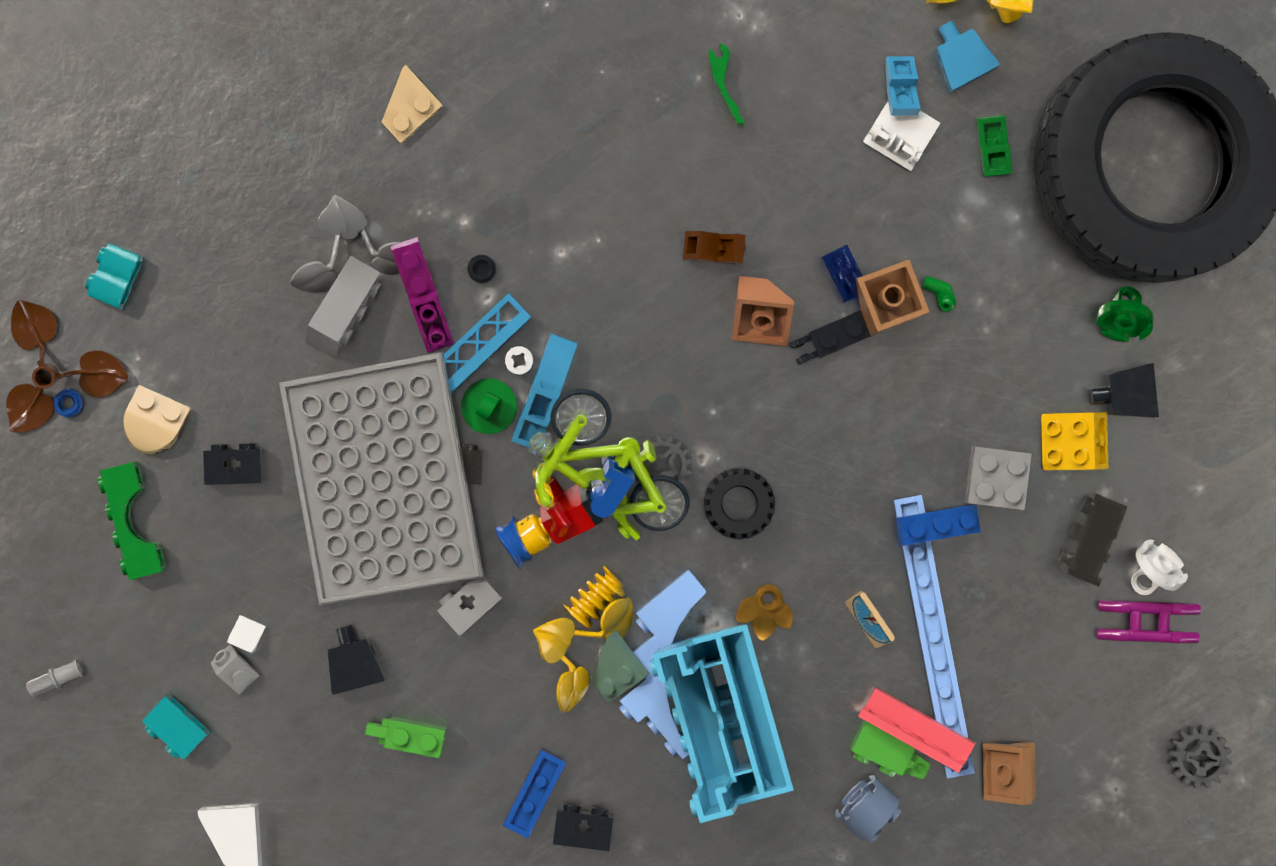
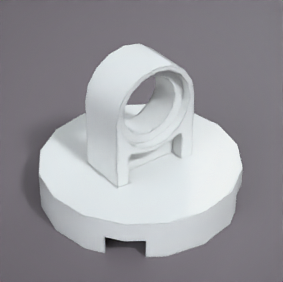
[1131,539,1188,595]

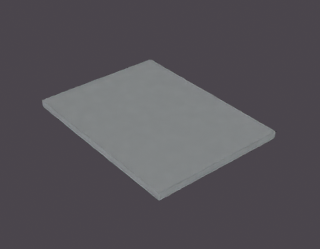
[279,352,484,605]

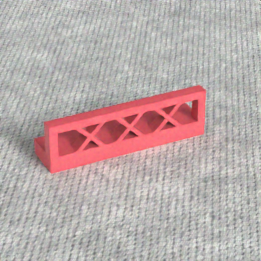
[858,688,976,773]

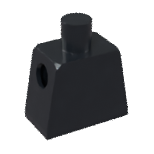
[1090,363,1159,418]
[328,624,387,695]

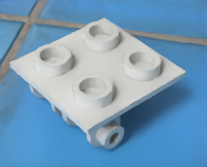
[863,101,940,171]

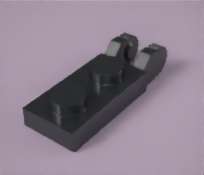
[789,310,871,365]

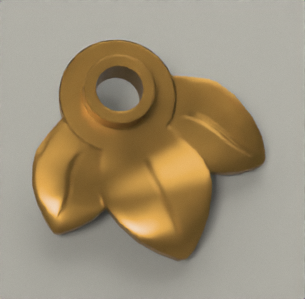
[736,584,793,641]

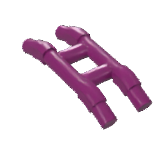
[1097,600,1201,643]

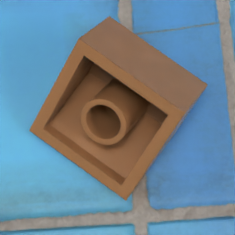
[856,259,930,336]

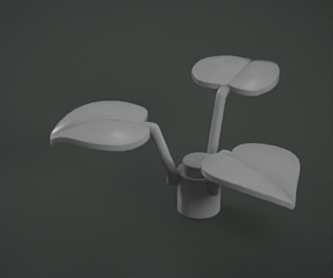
[291,195,401,292]

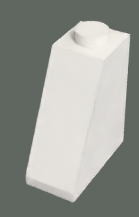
[198,803,262,866]

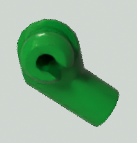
[922,275,956,312]

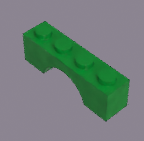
[98,462,166,580]

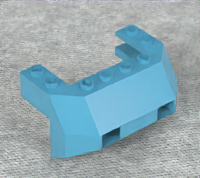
[650,624,794,823]

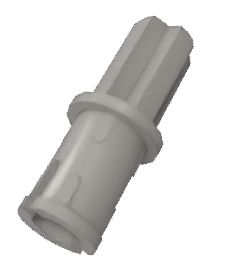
[26,660,84,697]

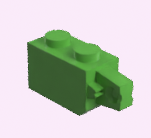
[365,717,447,758]
[850,720,931,779]

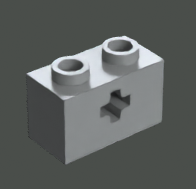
[437,576,503,636]

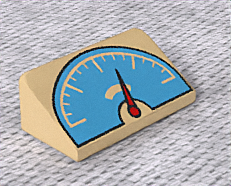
[845,591,895,648]

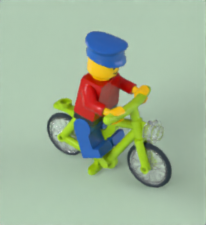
[495,389,690,569]

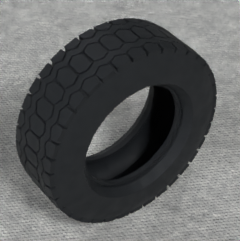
[1033,32,1276,283]

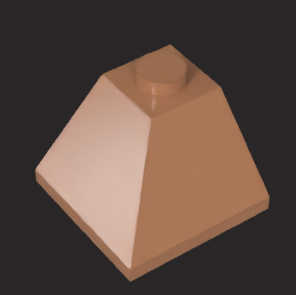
[732,276,794,346]

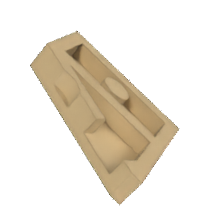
[382,65,443,144]

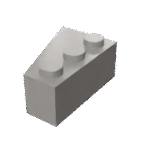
[305,256,381,359]

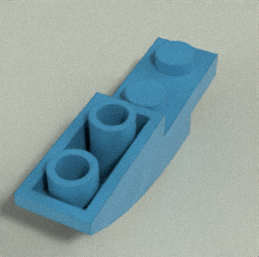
[511,333,578,451]

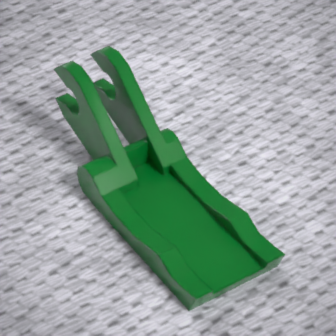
[708,43,745,126]

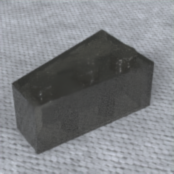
[1058,493,1127,587]

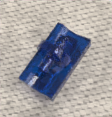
[821,245,863,303]

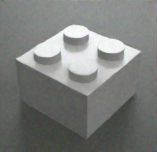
[965,446,1032,510]

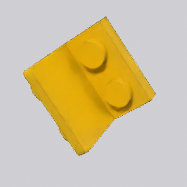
[1041,412,1108,470]

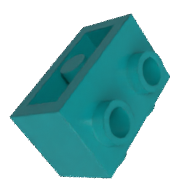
[142,694,210,760]

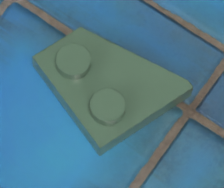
[591,630,649,703]

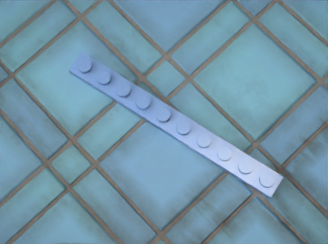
[893,495,975,779]

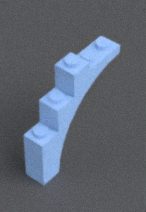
[619,569,707,759]

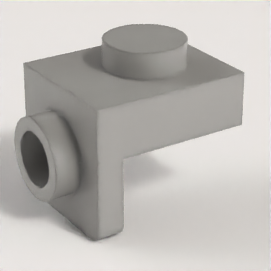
[211,644,260,695]

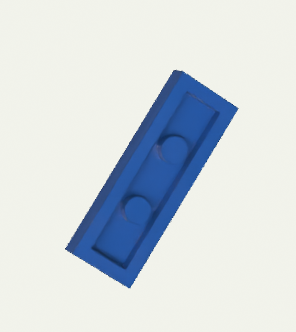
[895,504,981,546]
[503,749,566,838]

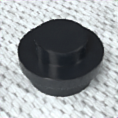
[467,255,496,283]

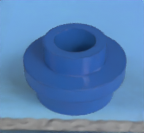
[54,389,83,417]

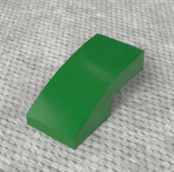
[976,114,1013,177]

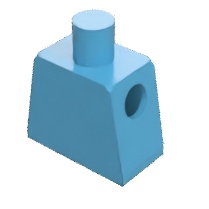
[935,20,1000,93]

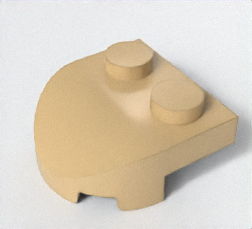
[124,385,191,455]

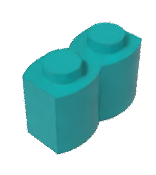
[85,243,143,310]

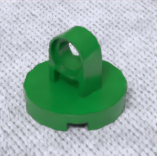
[1096,286,1154,342]
[461,378,517,434]

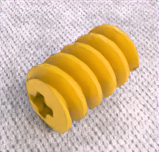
[563,565,625,628]

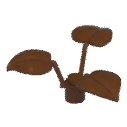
[6,300,128,432]

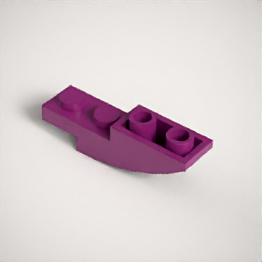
[391,237,454,353]

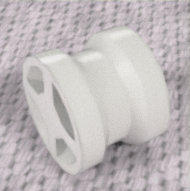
[505,346,534,375]

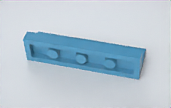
[444,293,532,394]

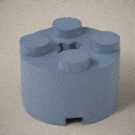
[835,775,901,843]

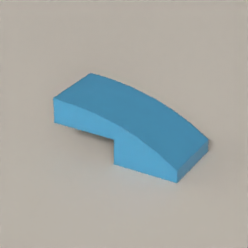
[885,56,921,116]

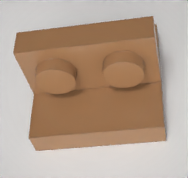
[982,742,1036,805]

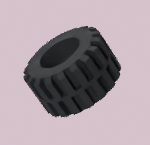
[704,468,775,540]

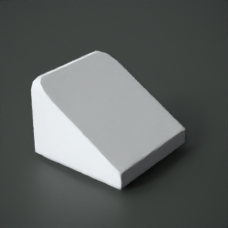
[227,615,266,653]

